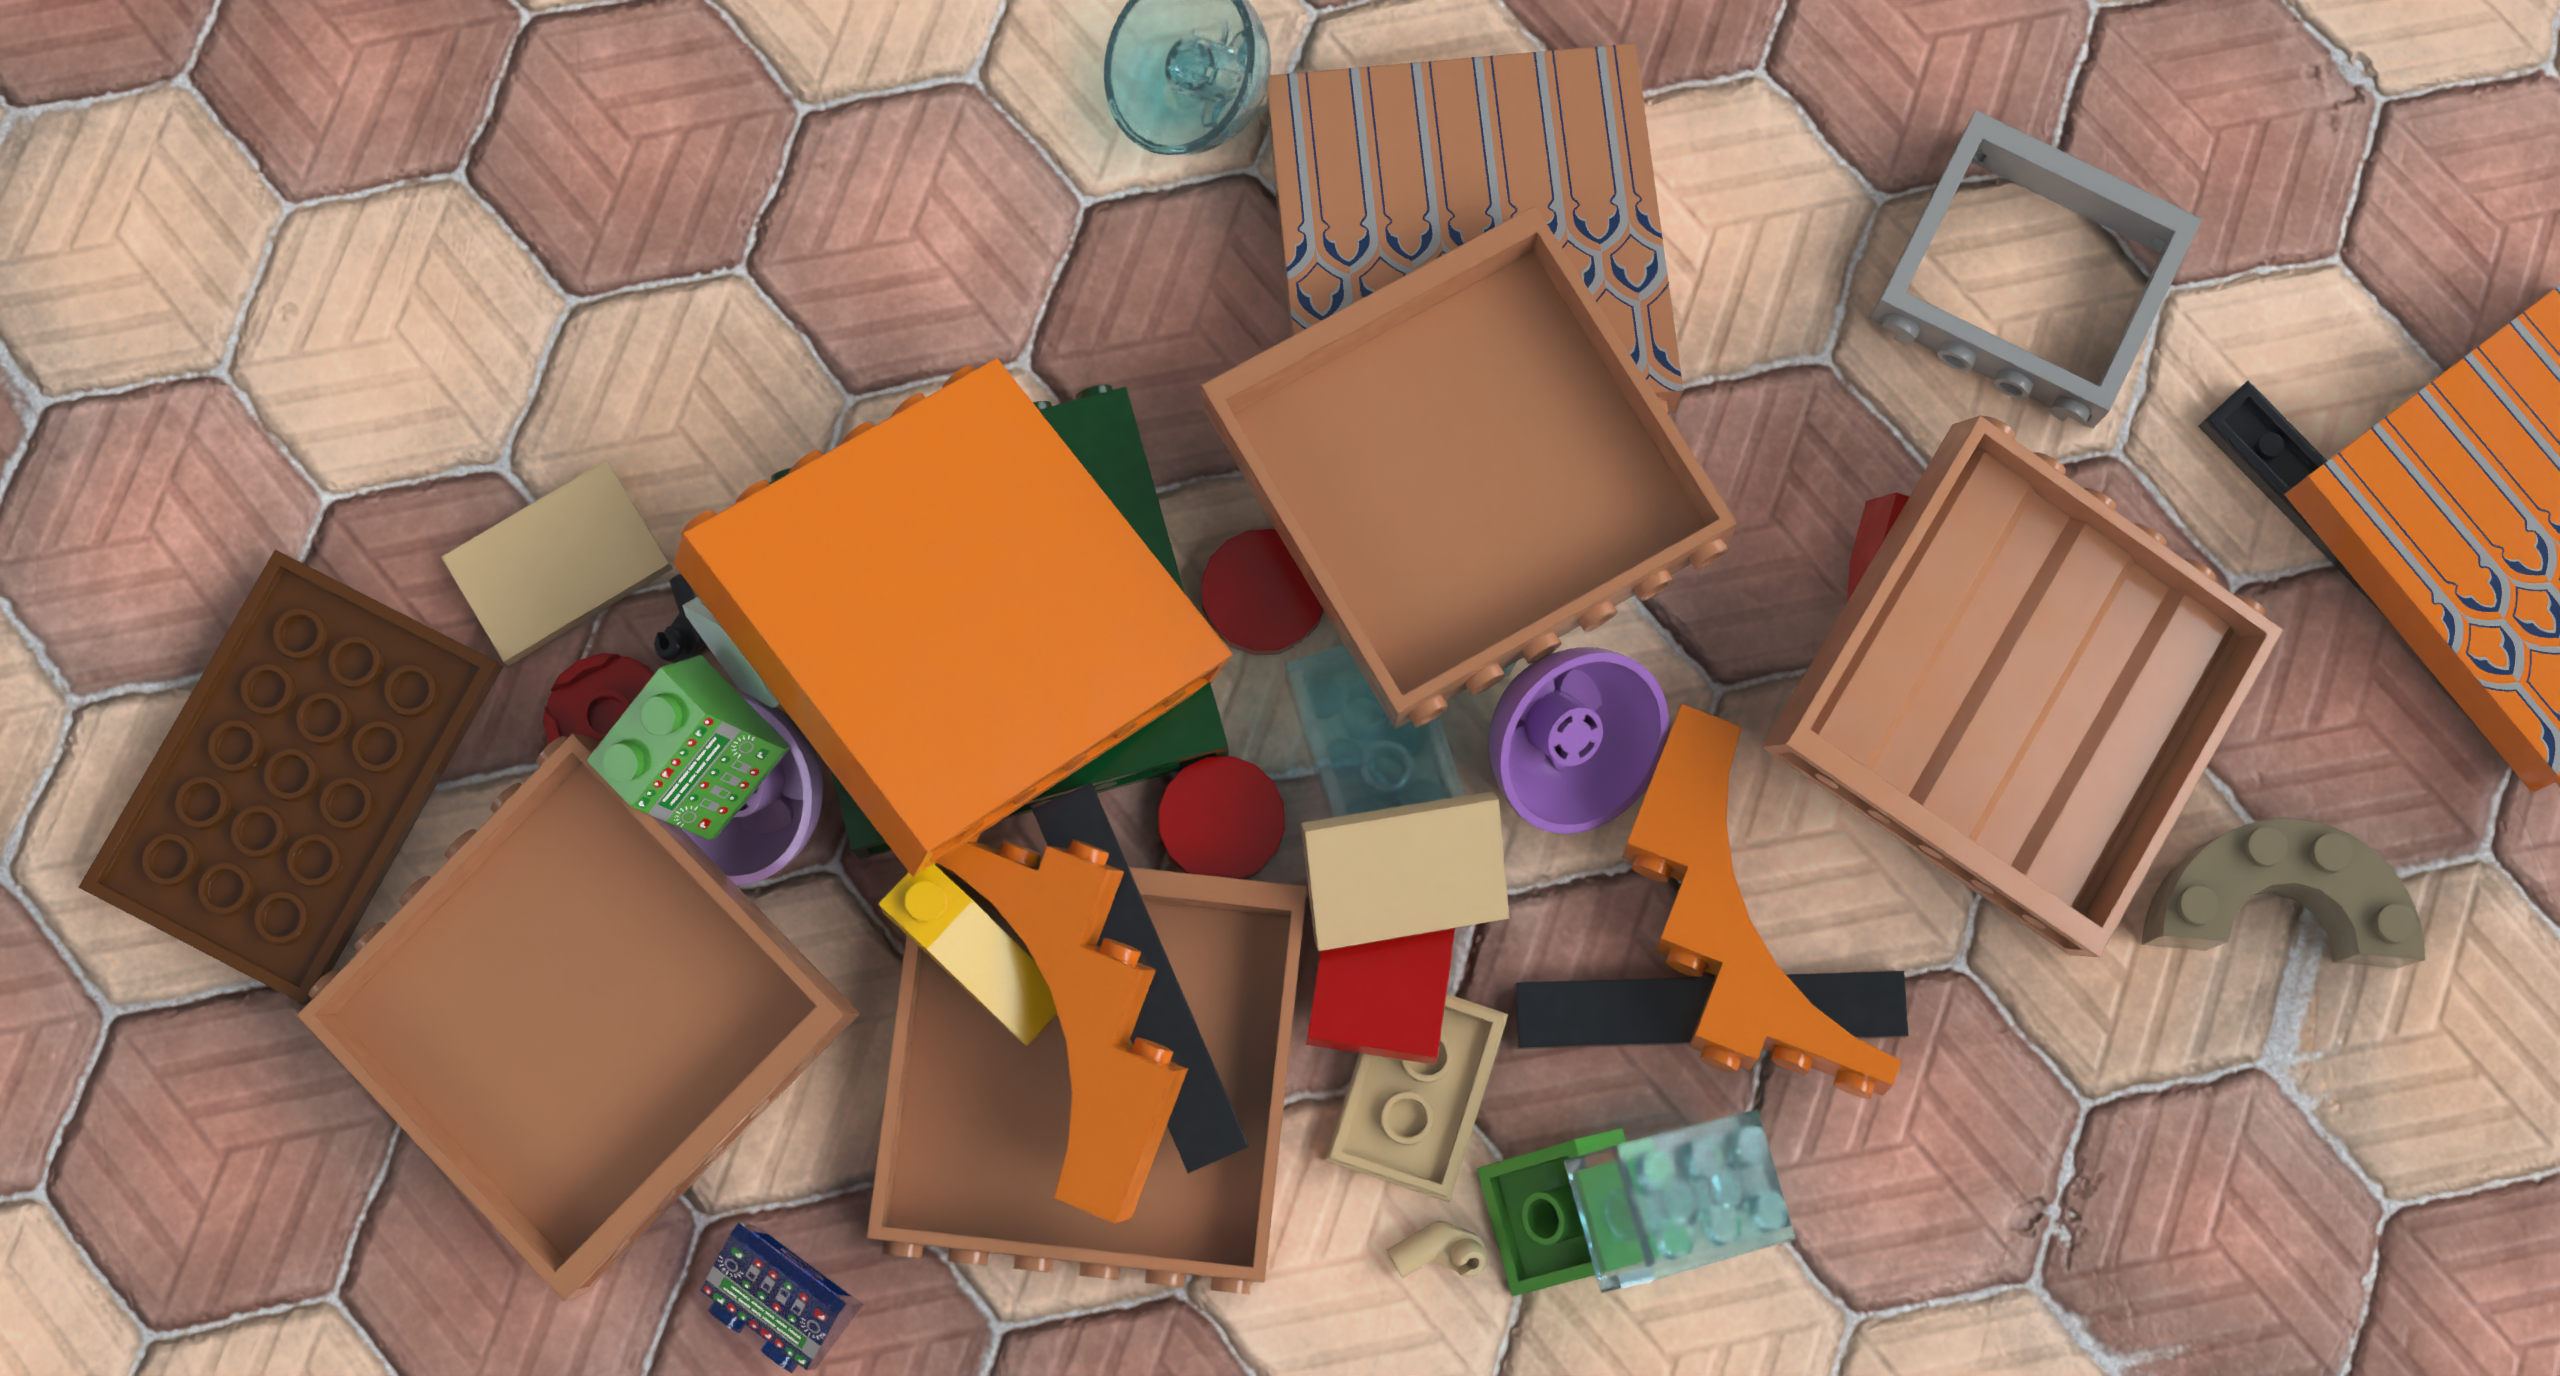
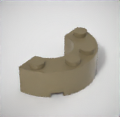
[2141,818,2425,968]

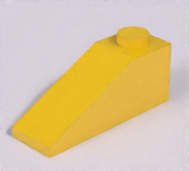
[878,864,1058,1047]

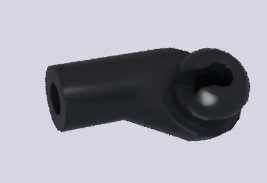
[654,574,705,663]

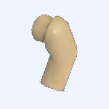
[1386,1221,1488,1278]

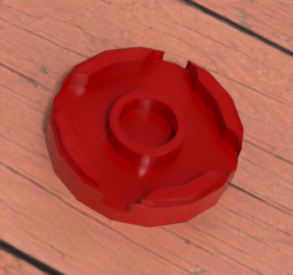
[1201,529,1324,656]
[543,653,655,744]
[1158,756,1285,880]

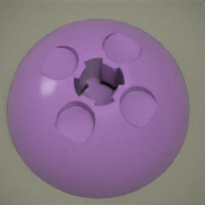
[1488,647,1669,834]

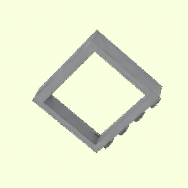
[1869,110,2202,429]

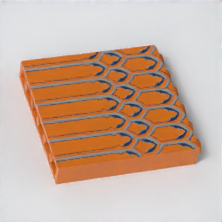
[2284,285,2560,793]

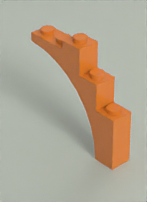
[1622,703,1902,1099]
[936,834,1188,1224]

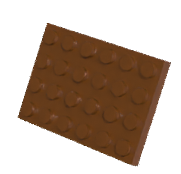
[78,550,503,1005]

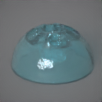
[1104,0,1271,156]

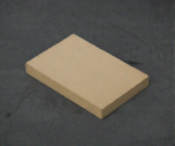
[441,460,673,667]
[1301,791,1510,951]
[1325,994,1509,1202]

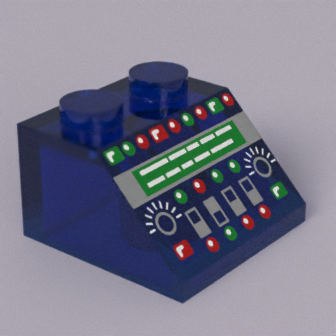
[700,1222,863,1373]

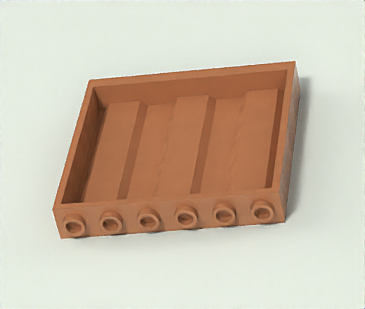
[1762,416,2283,957]

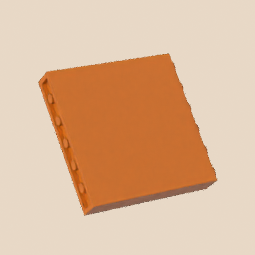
[673,358,1233,877]

